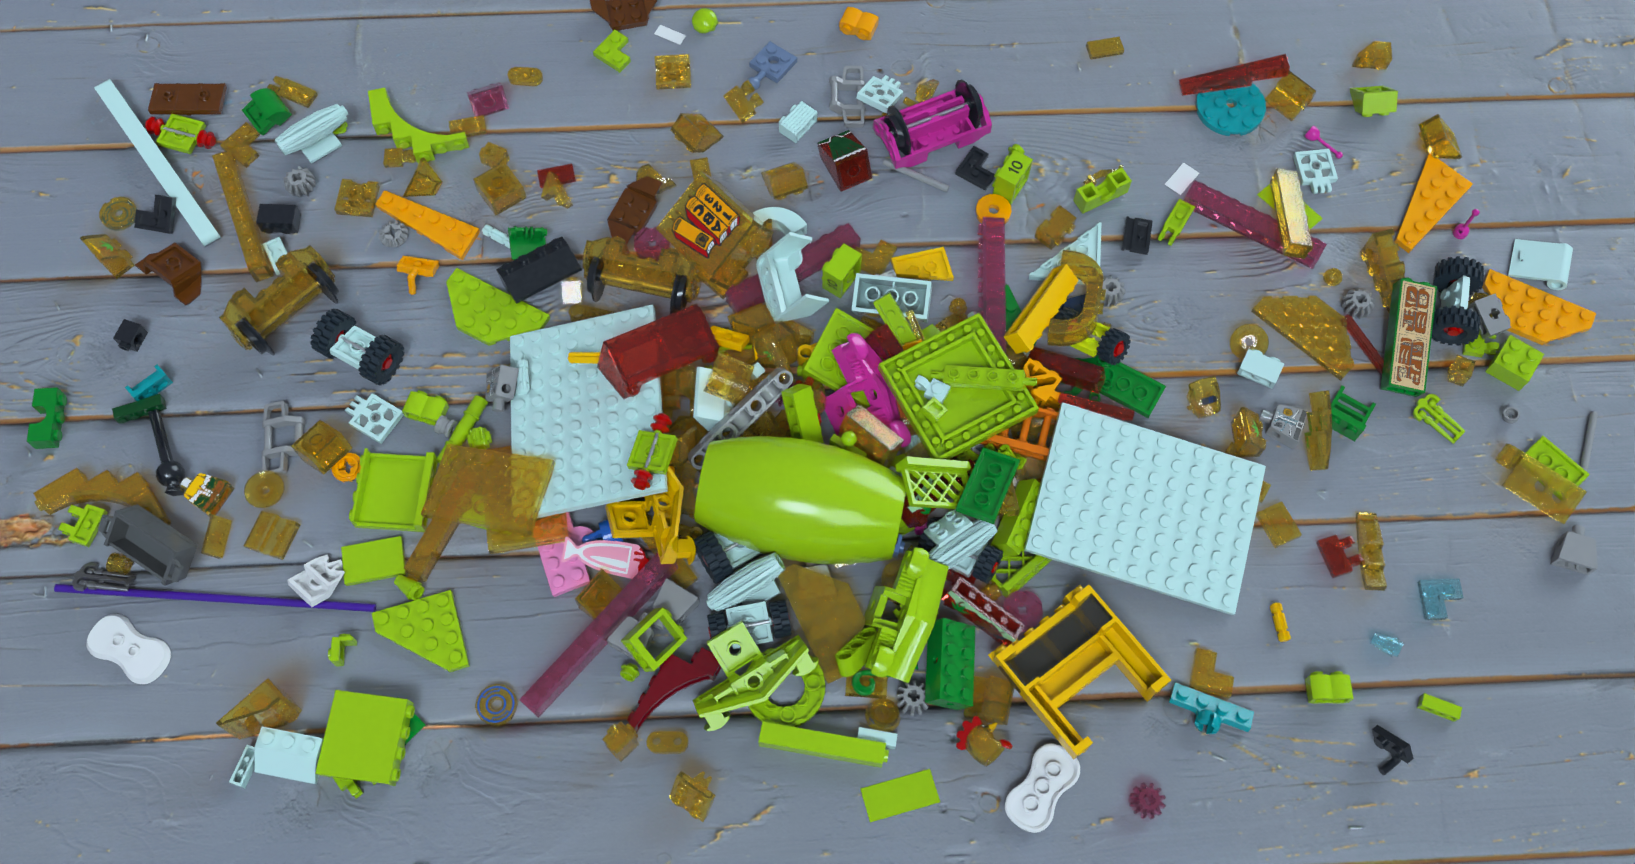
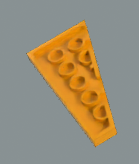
[1394,152,1473,253]

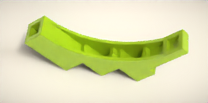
[368,88,469,163]

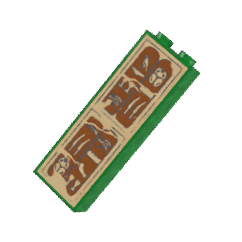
[1380,278,1437,397]

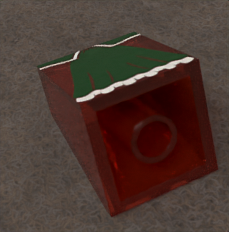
[817,130,872,192]

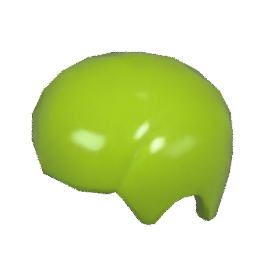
[692,8,718,34]

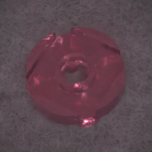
[634,227,671,263]
[1002,591,1043,632]

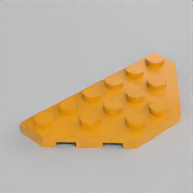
[1482,269,1596,345]

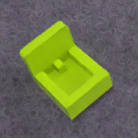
[328,634,357,666]

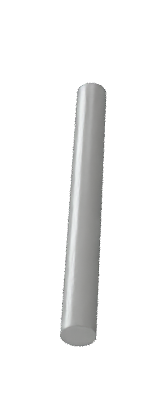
[883,158,950,193]
[1580,412,1598,482]

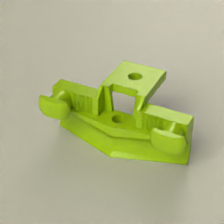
[862,547,949,683]
[693,620,819,731]

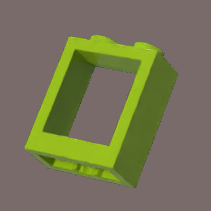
[621,607,688,672]

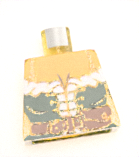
[181,473,234,519]

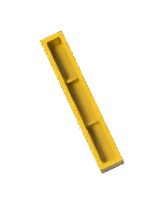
[1004,264,1079,354]

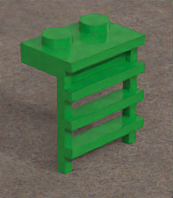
[1320,385,1376,442]

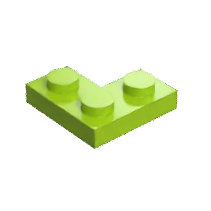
[593,30,631,73]

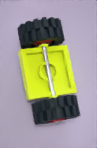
[1051,307,1131,365]

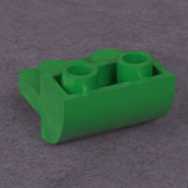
[242,88,292,136]

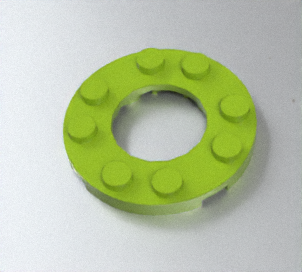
[746,648,825,727]

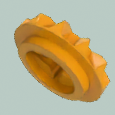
[332,453,361,483]

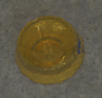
[865,698,901,732]

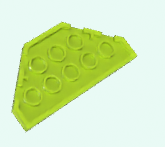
[446,268,551,346]

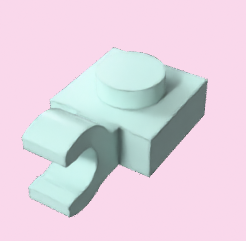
[915,375,951,404]

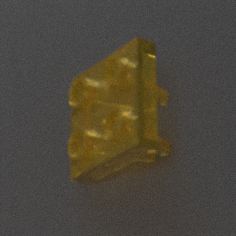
[669,771,716,822]

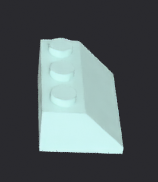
[693,367,736,433]
[255,726,323,785]

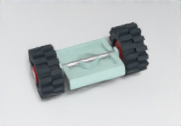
[918,517,1003,584]
[707,600,792,650]

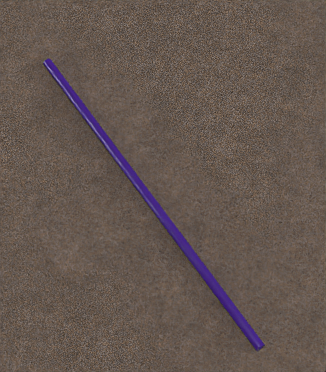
[54,584,376,612]

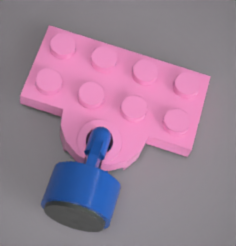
[531,512,627,597]

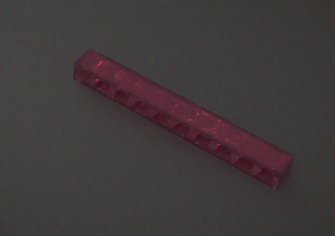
[978,217,1006,354]
[519,552,678,718]

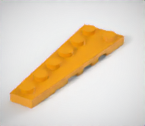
[375,190,480,260]

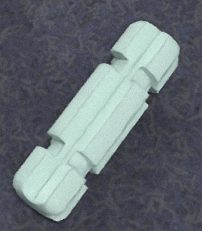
[482,225,510,248]
[517,359,529,395]

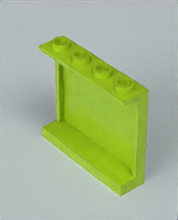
[349,448,438,532]
[315,690,415,786]

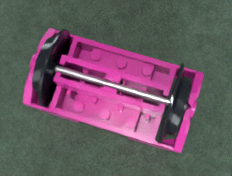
[873,79,992,169]

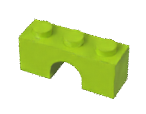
[1073,168,1132,214]

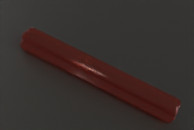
[1341,315,1384,376]
[1058,393,1135,421]

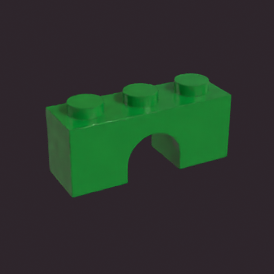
[26,387,67,449]

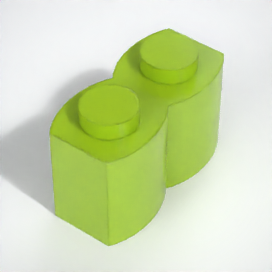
[402,390,449,426]
[1305,671,1354,704]

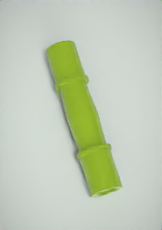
[436,395,488,468]

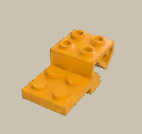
[1022,358,1084,411]

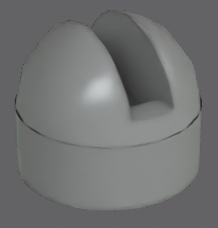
[1503,407,1520,424]

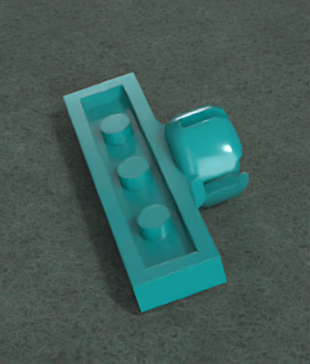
[1169,682,1254,735]

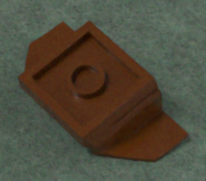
[590,0,657,31]
[607,176,662,244]
[135,242,202,306]

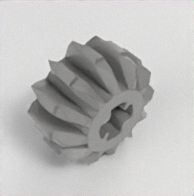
[283,166,316,198]
[1093,275,1126,307]
[1342,287,1375,319]
[896,680,929,716]

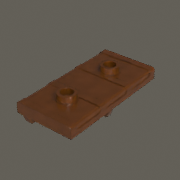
[148,83,227,116]

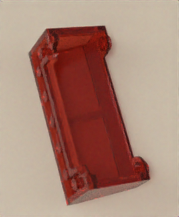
[597,304,720,399]

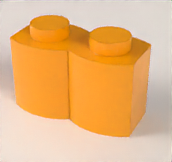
[839,7,879,40]

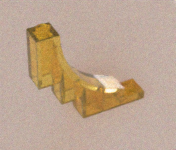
[33,468,171,525]

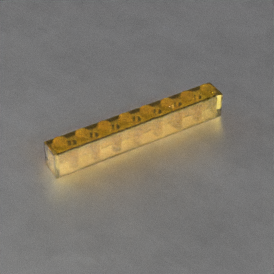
[212,150,274,282]

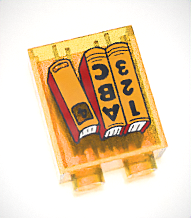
[656,171,774,290]

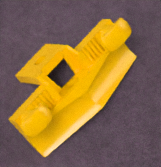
[605,461,696,565]

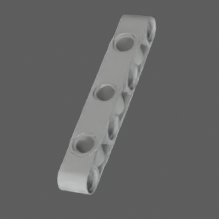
[688,367,793,469]

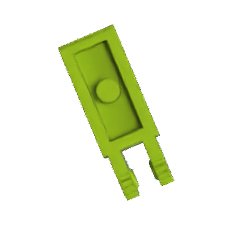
[1158,199,1195,246]

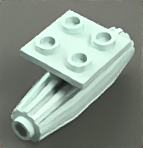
[275,104,349,164]
[923,509,997,570]
[706,553,785,612]

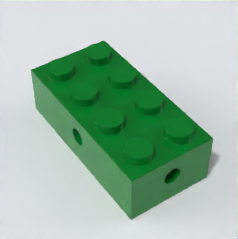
[925,618,976,710]

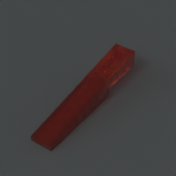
[1179,54,1290,96]

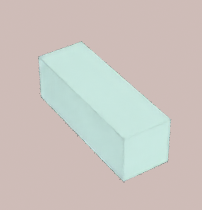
[740,362,766,383]
[857,727,898,749]
[229,745,255,789]

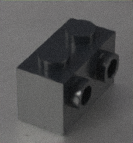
[256,204,301,234]

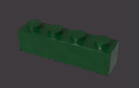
[112,394,167,424]

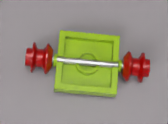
[145,113,216,154]
[627,413,678,490]

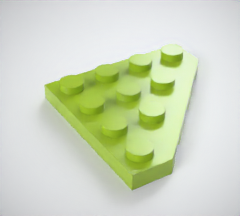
[371,590,470,672]

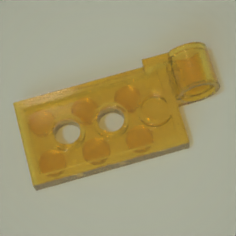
[1495,443,1587,524]

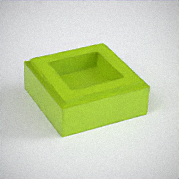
[919,397,948,424]

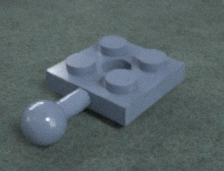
[746,41,797,91]

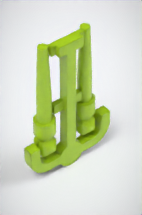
[1413,394,1465,444]

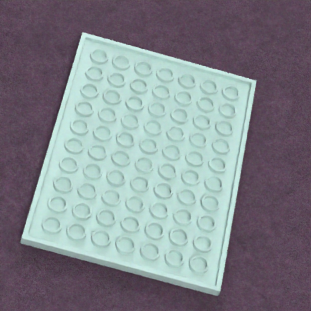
[510,304,668,523]
[1024,402,1266,615]

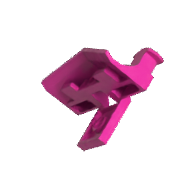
[820,333,913,454]

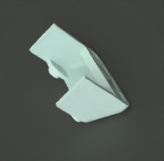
[756,232,829,322]

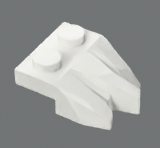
[287,555,345,607]

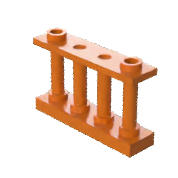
[979,408,1059,461]

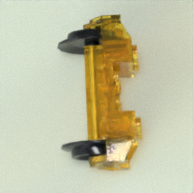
[583,236,702,319]
[219,245,339,356]

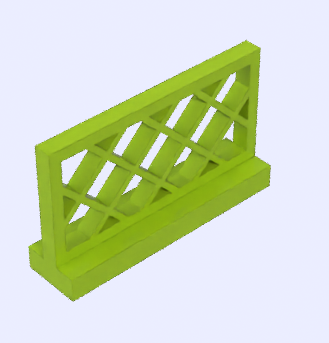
[895,457,971,509]
[990,544,1052,600]

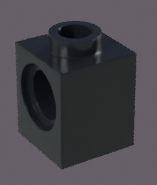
[113,319,148,352]

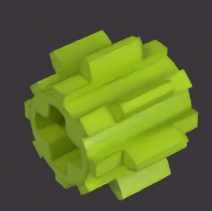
[467,427,492,452]

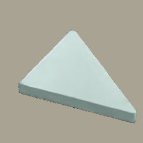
[1029,222,1102,286]

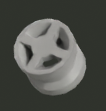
[434,415,458,438]

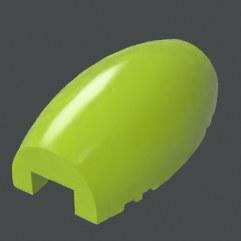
[694,436,906,564]

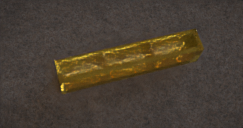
[1270,168,1313,259]

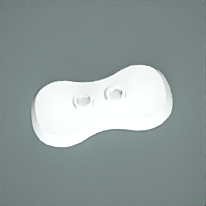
[86,614,171,684]
[1005,743,1080,833]

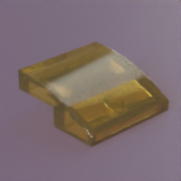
[243,511,300,560]

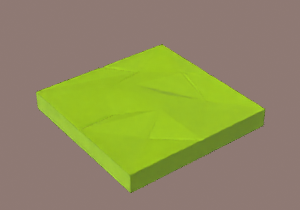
[878,313,1039,460]

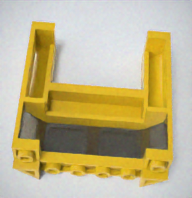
[988,585,1171,760]

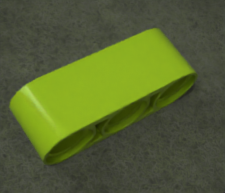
[835,627,877,677]

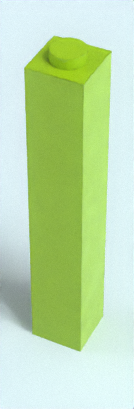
[758,721,889,768]

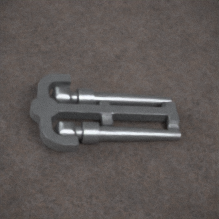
[72,563,136,592]

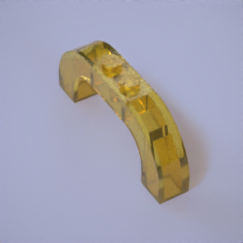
[1047,250,1106,346]

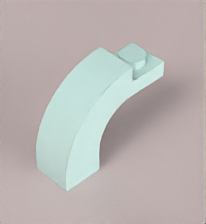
[742,207,807,242]

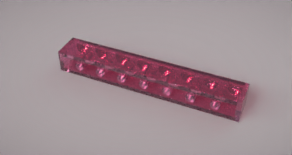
[1184,180,1327,269]
[725,223,861,317]

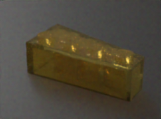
[1360,229,1409,313]

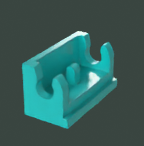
[125,364,173,401]

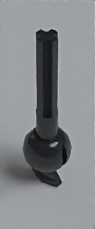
[148,409,185,496]

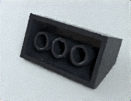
[496,236,582,304]

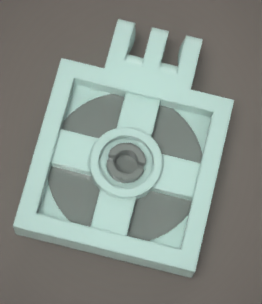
[856,75,903,113]
[1293,149,1338,194]
[345,393,404,444]

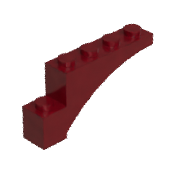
[627,647,722,733]

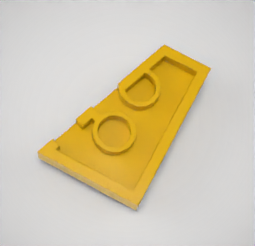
[891,247,954,281]

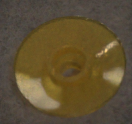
[1230,324,1269,360]
[244,471,284,508]

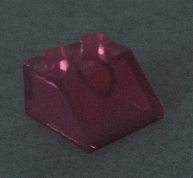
[466,82,509,119]

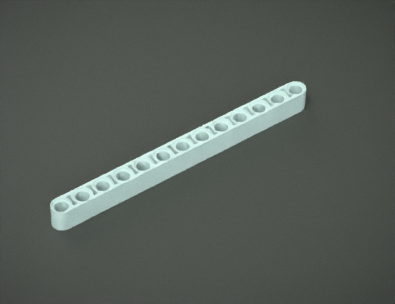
[94,79,221,247]

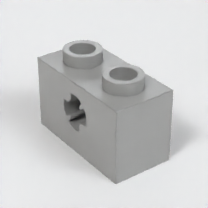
[1468,293,1511,339]

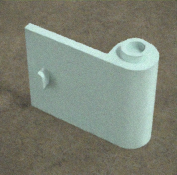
[1508,239,1573,290]

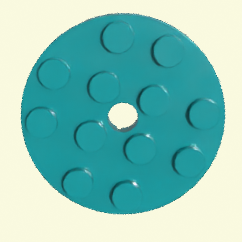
[1195,75,1266,136]

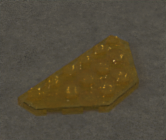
[1251,296,1354,381]
[778,564,866,684]

